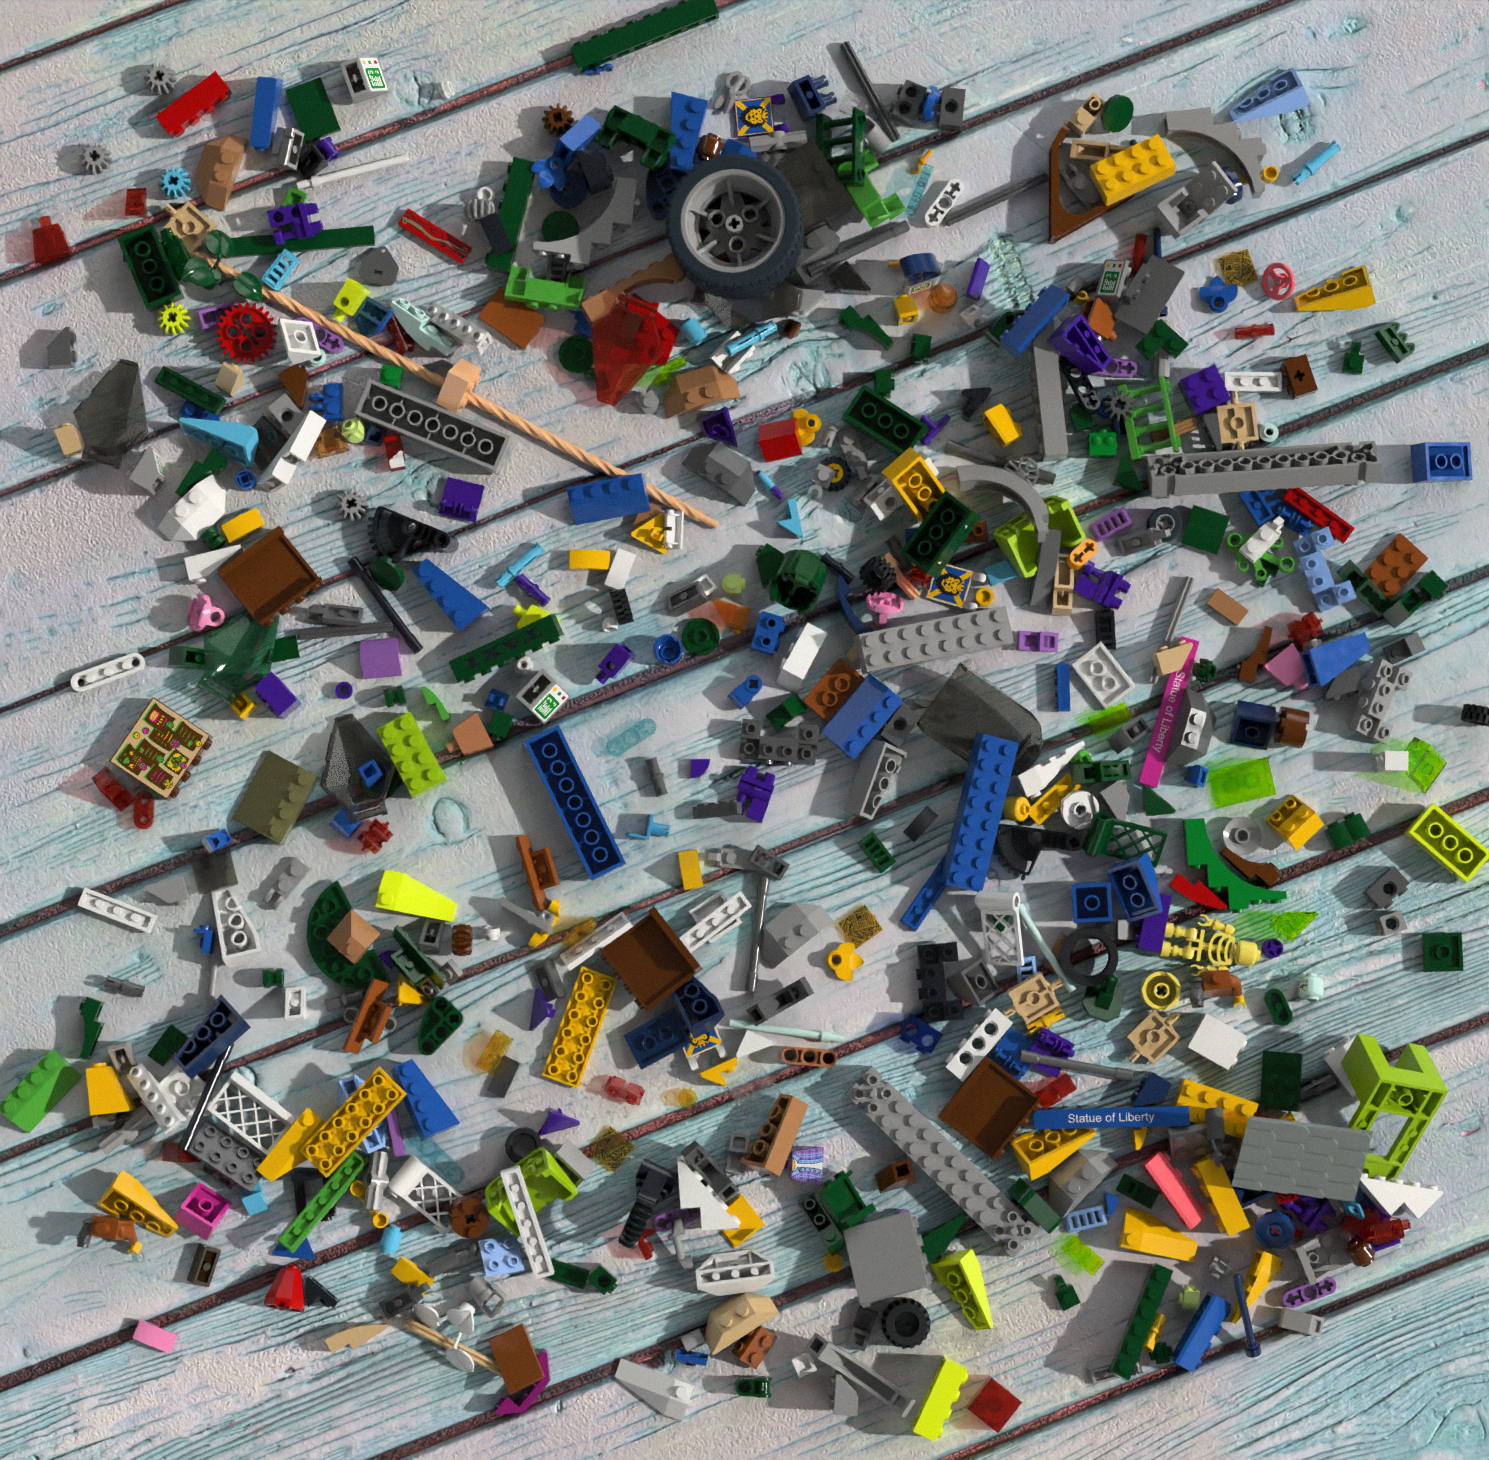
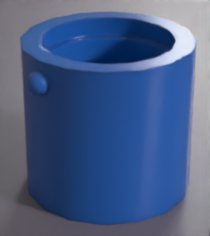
[329,806,363,840]

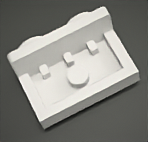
[709,330,755,375]

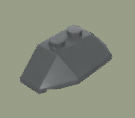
[780,224,840,286]
[682,442,756,506]
[1164,688,1217,767]

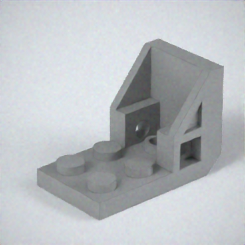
[1152,161,1238,240]
[1289,1221,1357,1286]

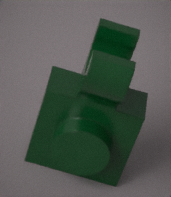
[1342,340,1365,375]
[1256,551,1281,588]
[1053,1275,1081,1311]

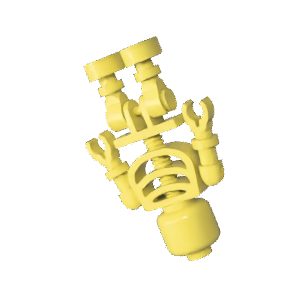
[1160,914,1261,976]

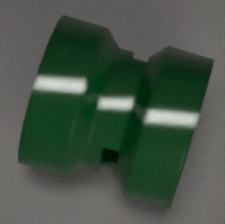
[200,526,227,551]
[383,685,407,708]
[262,968,284,988]

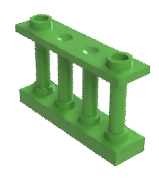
[1118,376,1181,462]

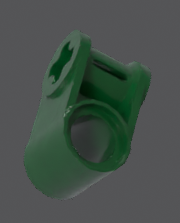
[984,311,1018,348]
[734,1376,772,1398]

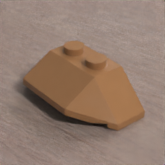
[193,134,249,212]
[663,365,741,419]

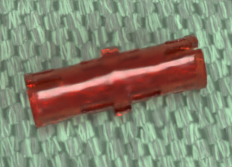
[1131,233,1148,273]
[1234,323,1275,340]

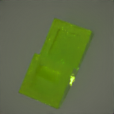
[653,356,686,388]
[1088,702,1133,736]
[1061,1234,1105,1276]

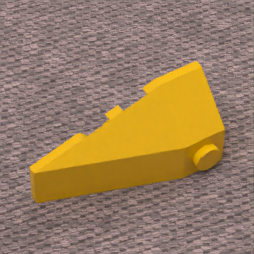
[1010,1128,1096,1181]
[1229,1248,1283,1324]

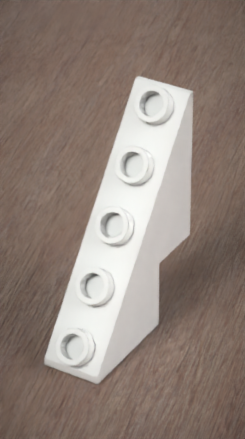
[426,302,492,356]
[257,410,326,493]
[127,1063,187,1134]
[677,1155,741,1232]
[1359,1172,1443,1219]

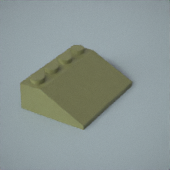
[232,751,320,845]

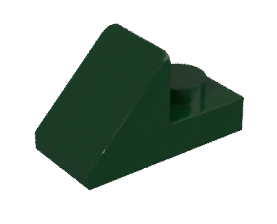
[766,693,808,731]

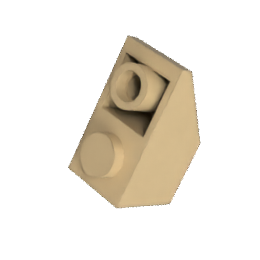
[1067,92,1105,138]
[214,361,245,397]
[54,423,86,458]
[1151,640,1193,676]

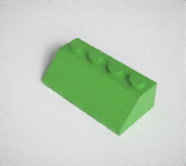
[0,1050,83,1133]

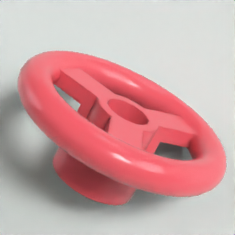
[1262,262,1295,301]

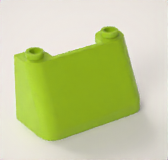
[993,495,1086,578]
[485,1147,578,1238]

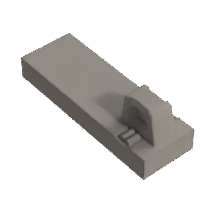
[498,897,555,934]

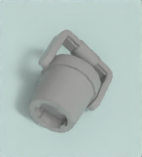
[850,115,892,156]
[466,1275,508,1318]

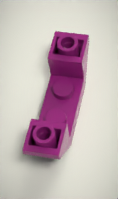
[494,1349,551,1415]

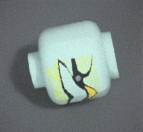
[1299,973,1324,1003]

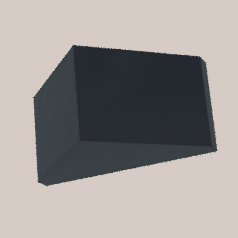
[296,144,328,180]

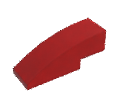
[1167,873,1228,910]

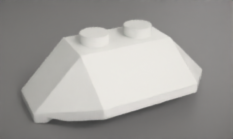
[158,474,226,542]
[695,1249,775,1296]

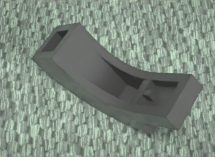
[746,976,814,1027]
[681,1140,740,1203]

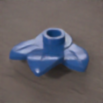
[531,156,567,191]
[1200,276,1238,313]

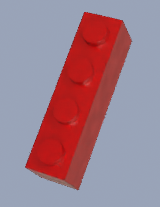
[155,71,232,139]

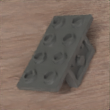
[1115,255,1185,335]
[189,1121,265,1192]

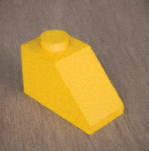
[893,295,919,326]

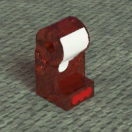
[382,433,406,472]

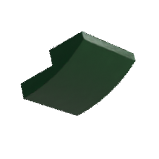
[1181,505,1230,555]

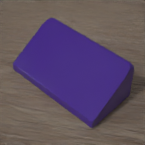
[965,258,990,301]

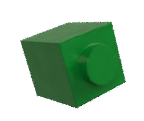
[379,364,404,391]

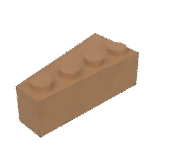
[739,1094,808,1177]

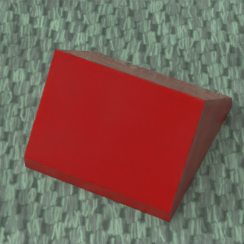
[758,417,803,463]

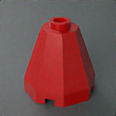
[264,1265,305,1313]

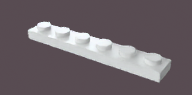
[500,1165,555,1280]

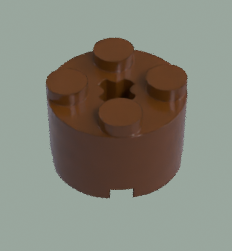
[1273,706,1310,748]
[448,1195,490,1239]

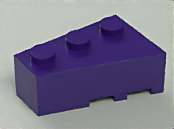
[1047,313,1112,375]

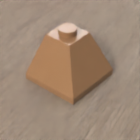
[327,909,381,964]

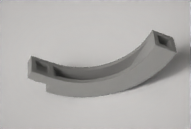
[956,465,1049,543]
[805,1332,916,1418]

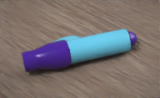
[756,470,784,501]

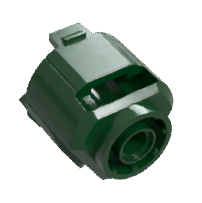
[769,549,827,616]

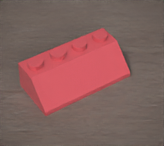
[1140,1150,1207,1230]

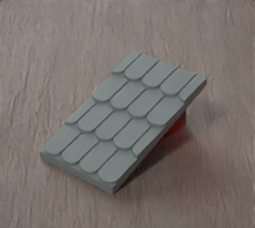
[1231,1112,1374,1201]

